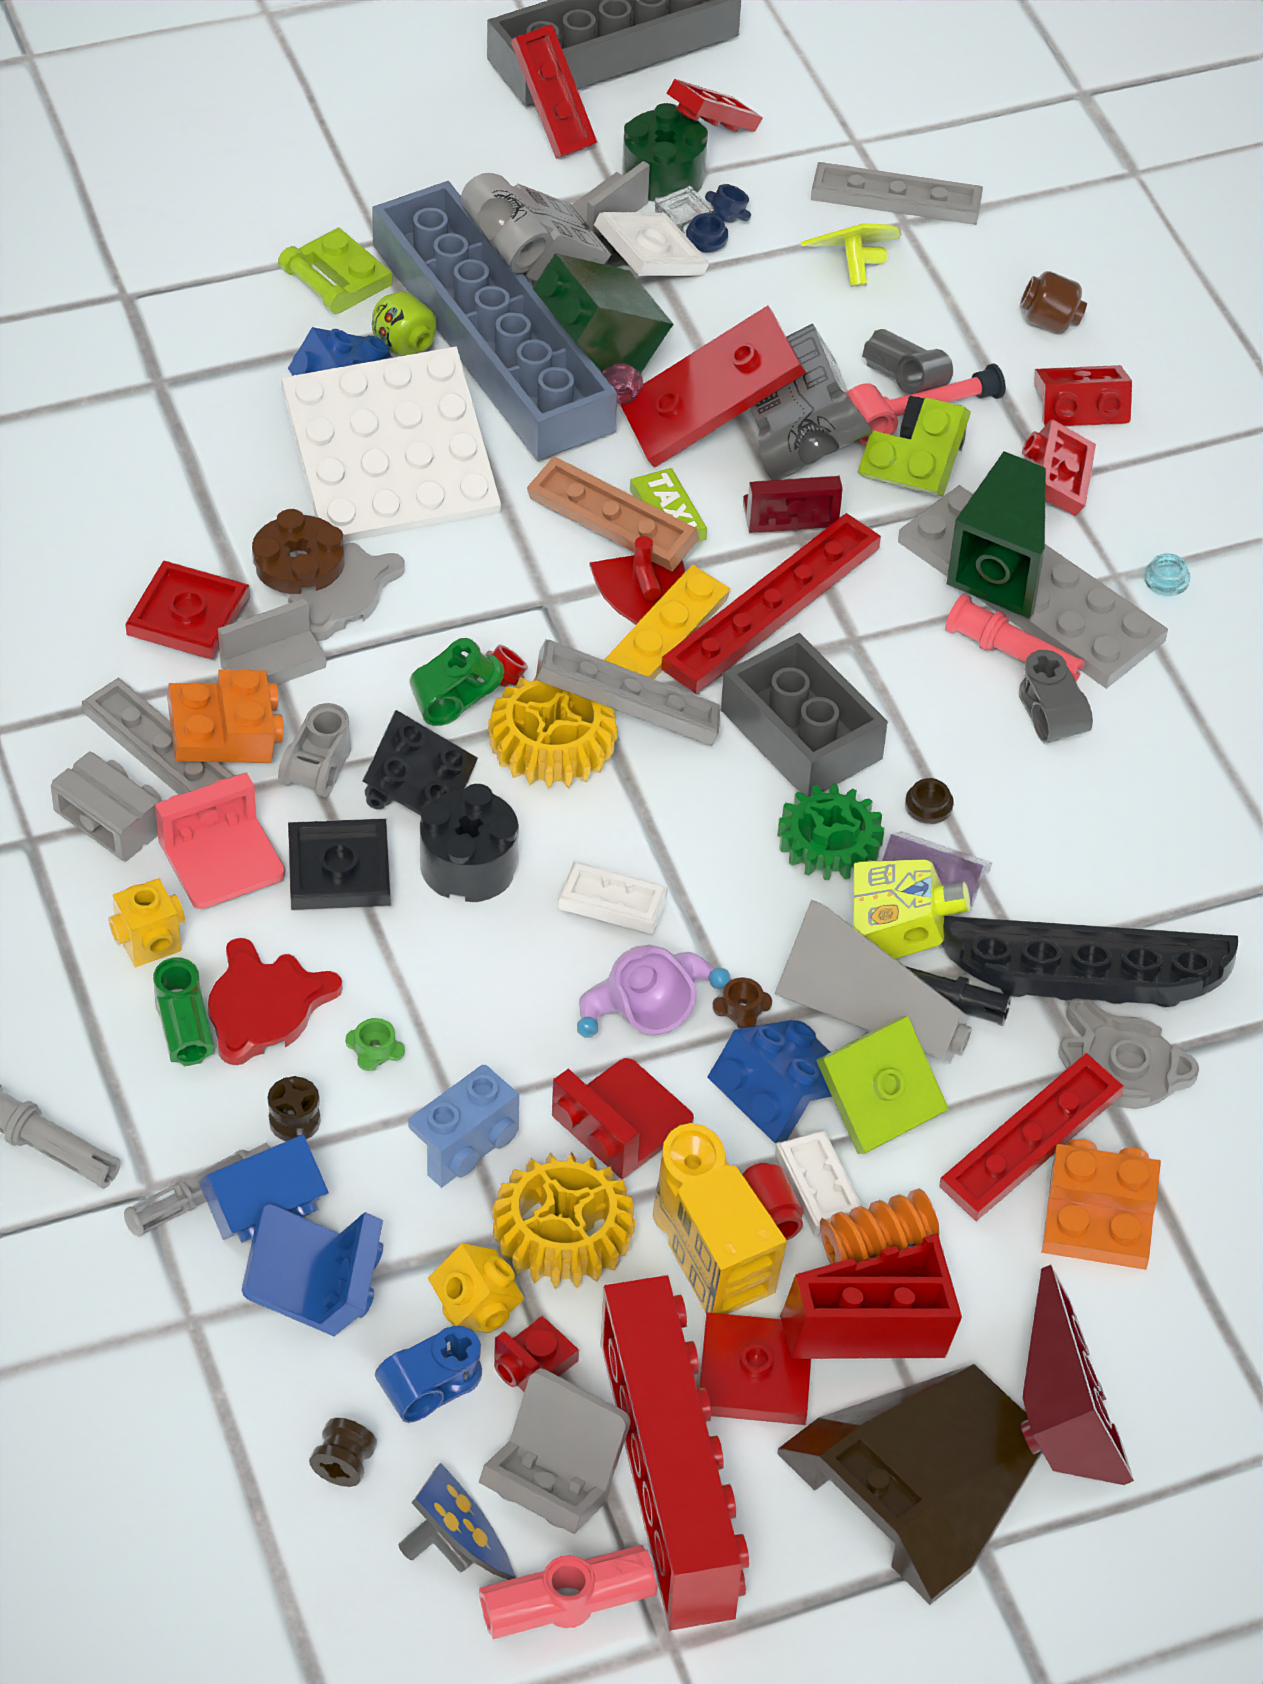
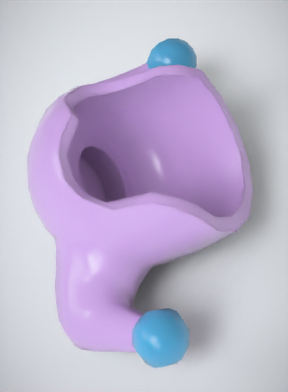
[577,945,731,1038]

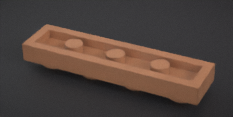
[527,456,699,572]

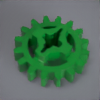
[777,784,884,880]

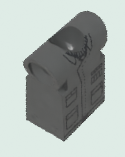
[751,323,873,480]

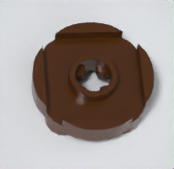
[252,509,344,594]

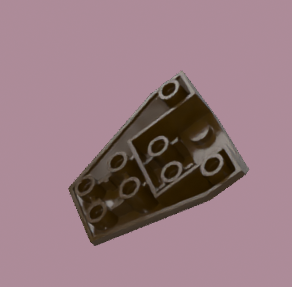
[777,1364,1043,1605]

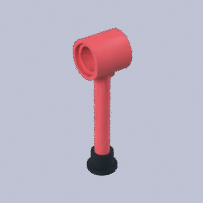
[848,363,1006,446]

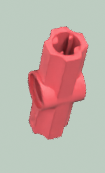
[479,1545,657,1639]

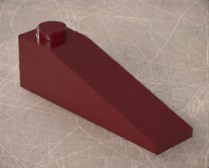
[1020,1264,1134,1485]

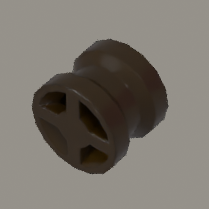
[267,1076,321,1141]
[309,1418,377,1487]

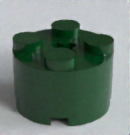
[622,103,708,203]

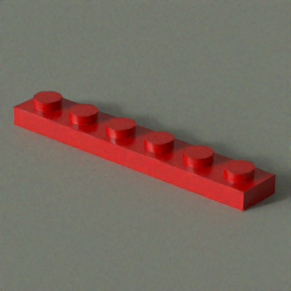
[661,513,881,694]

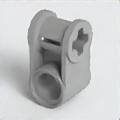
[278,703,351,798]

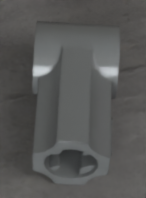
[862,329,953,394]

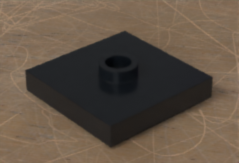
[288,818,391,910]

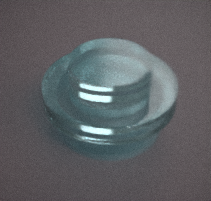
[1144,553,1191,596]

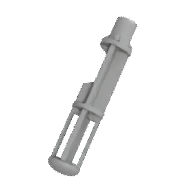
[124,1143,270,1236]

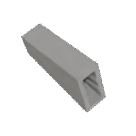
[775,899,972,1063]

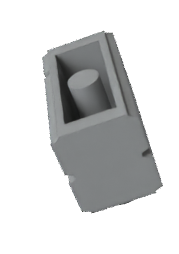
[50,751,163,862]

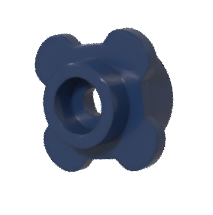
[705,184,751,222]

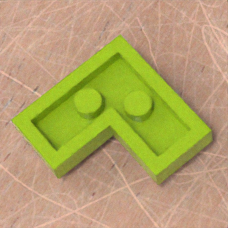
[857,397,971,497]

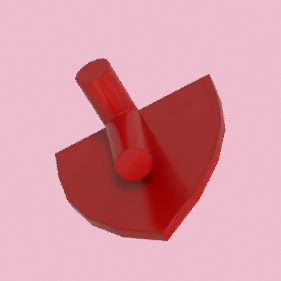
[589,536,685,625]

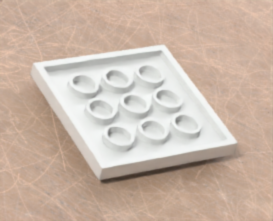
[281,346,501,542]

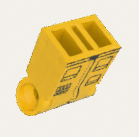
[652,1123,787,1314]

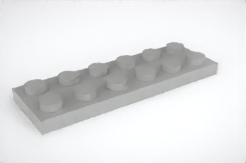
[898,485,1168,689]

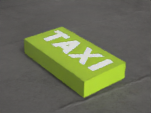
[630,468,707,542]

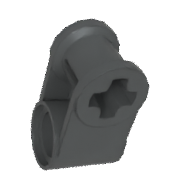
[1018,650,1093,743]

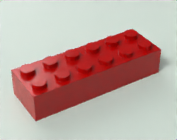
[600,1275,749,1631]

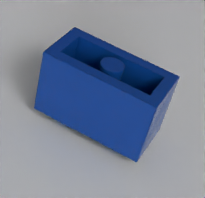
[198,1134,329,1243]

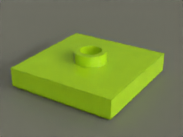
[816,1016,949,1154]

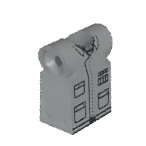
[461,173,612,282]

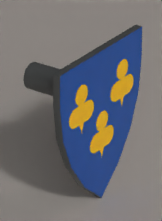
[398,1463,516,1580]

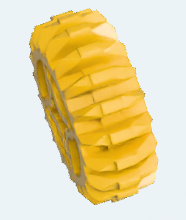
[488,676,618,789]
[492,1152,635,1289]

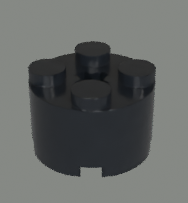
[420,783,519,902]

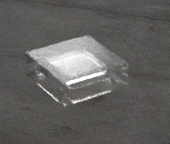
[655,186,714,233]

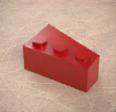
[780,1233,962,1359]

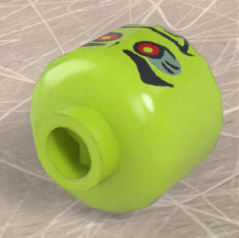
[372,291,437,356]

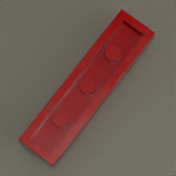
[939,1052,1124,1222]

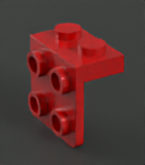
[552,1058,694,1180]

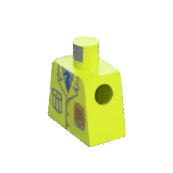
[854,860,970,959]

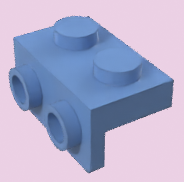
[408,1065,520,1188]

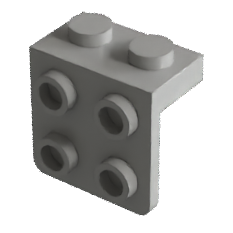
[479,1369,630,1534]

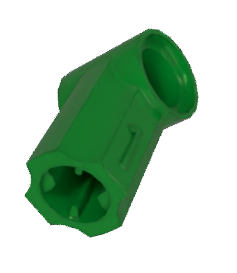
[153,957,214,1066]

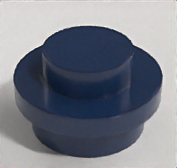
[686,213,728,252]

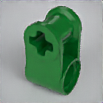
[409,638,504,726]

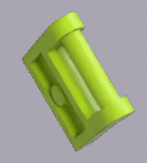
[278,227,392,314]

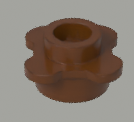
[712,977,772,1029]

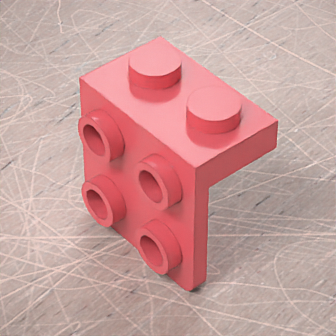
[155,772,285,909]

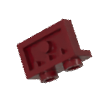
[743,475,843,533]

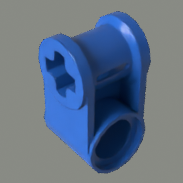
[375,1326,482,1423]

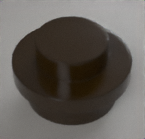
[905,778,954,824]

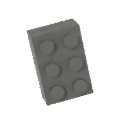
[721,632,888,797]

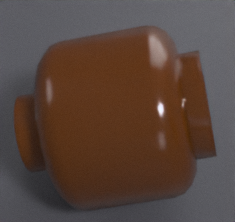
[1019,271,1087,335]

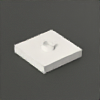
[594,212,710,276]

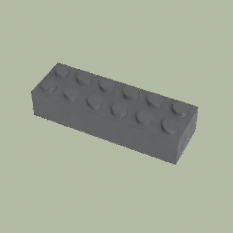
[487,0,741,106]

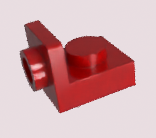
[494,1316,579,1392]

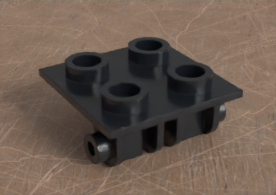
[362,710,478,816]

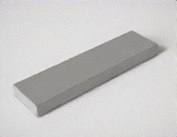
[811,162,983,225]
[536,639,720,746]
[82,677,235,795]

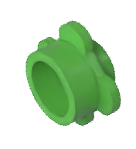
[345,1018,405,1071]

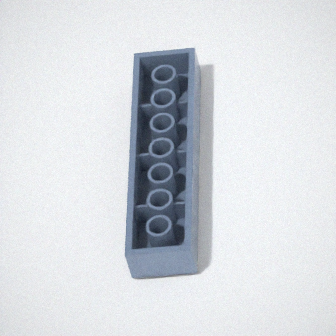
[372,180,617,461]

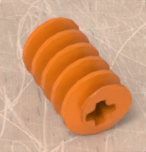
[820,1188,940,1264]

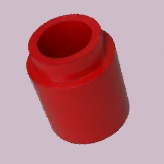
[742,1163,803,1240]

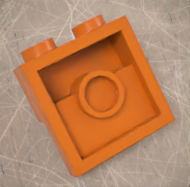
[167,669,283,763]
[1041,1139,1161,1270]

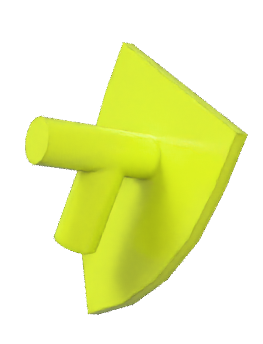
[801,223,902,286]

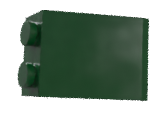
[532,253,674,393]
[946,451,1046,619]

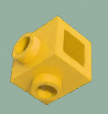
[108,878,185,967]
[428,1243,525,1333]

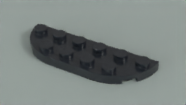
[941,916,1238,1007]

